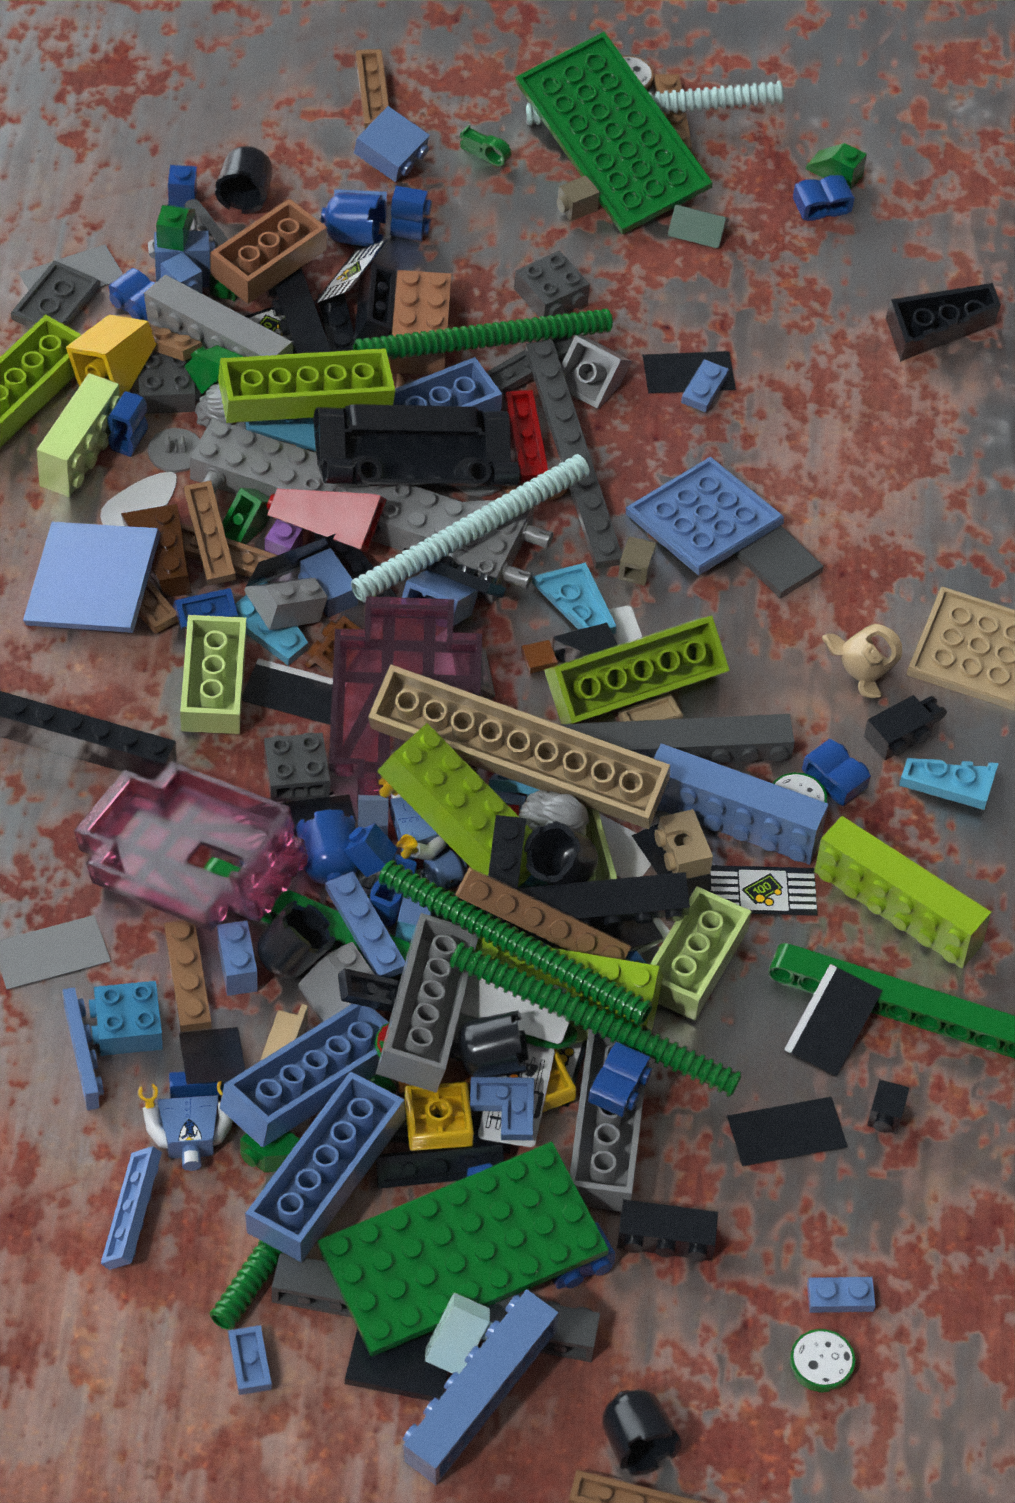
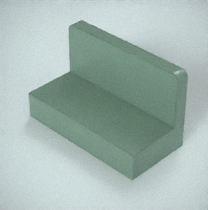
[668,205,729,248]

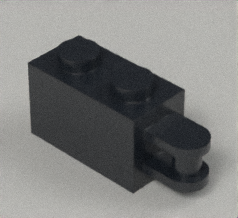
[864,695,947,760]

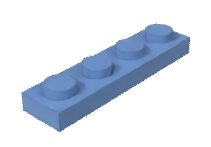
[325,871,405,978]
[62,987,104,1110]
[101,1146,162,1270]

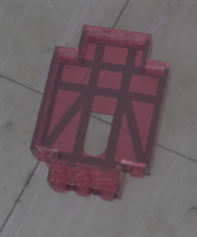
[329,596,482,808]
[74,761,308,932]

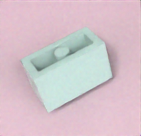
[425,1293,493,1374]

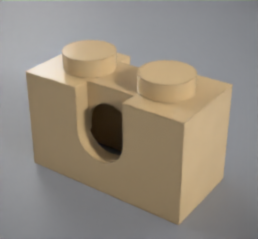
[655,809,713,879]

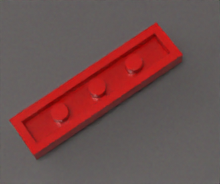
[505,390,548,483]

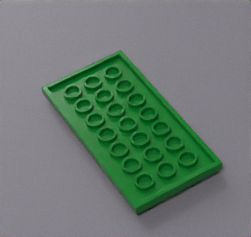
[515,31,713,235]
[317,1141,609,1357]

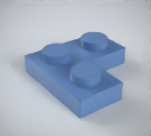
[470,1077,534,1141]

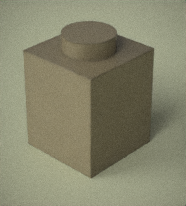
[556,175,600,221]
[618,536,656,586]

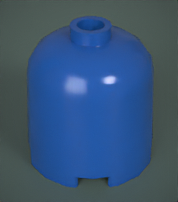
[321,192,387,247]
[296,809,358,885]

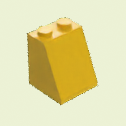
[66,315,156,397]

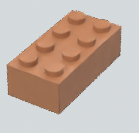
[210,198,327,304]
[390,270,452,375]

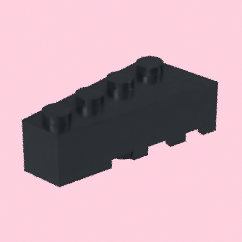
[886,283,1001,362]

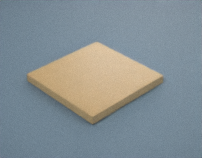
[906,586,1015,711]

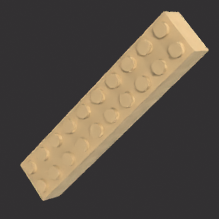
[368,665,670,829]

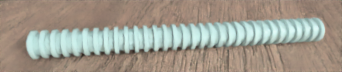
[526,81,784,126]
[351,454,590,602]

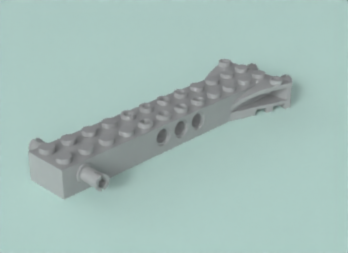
[190,418,553,605]

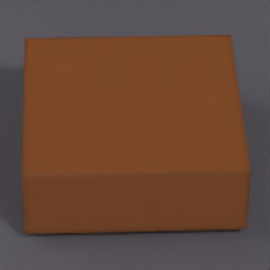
[521,640,558,674]

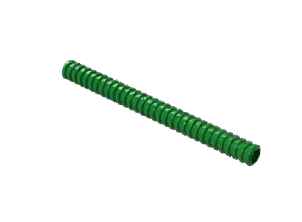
[353,308,613,360]
[379,860,652,1026]
[449,942,741,1097]
[209,1074,397,1330]

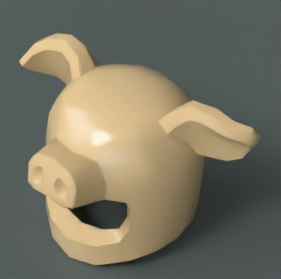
[822,624,902,699]

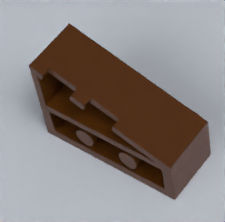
[121,504,192,598]

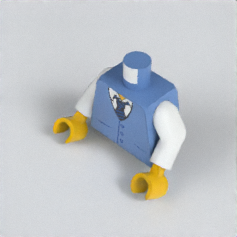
[379,777,448,861]
[138,1081,232,1171]

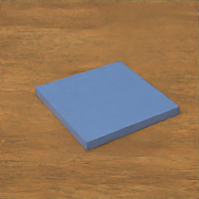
[626,457,784,576]
[23,522,161,633]

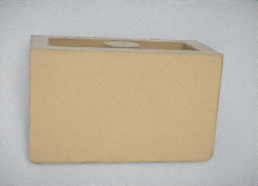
[260,1004,308,1061]

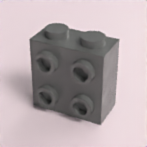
[514,250,590,318]
[138,353,201,414]
[264,733,330,803]

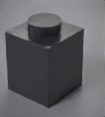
[867,1079,910,1134]

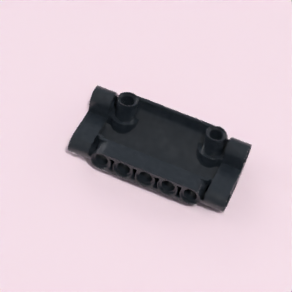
[314,404,519,488]

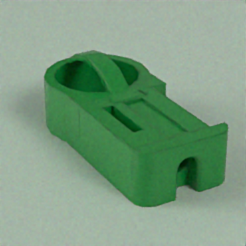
[460,125,512,167]

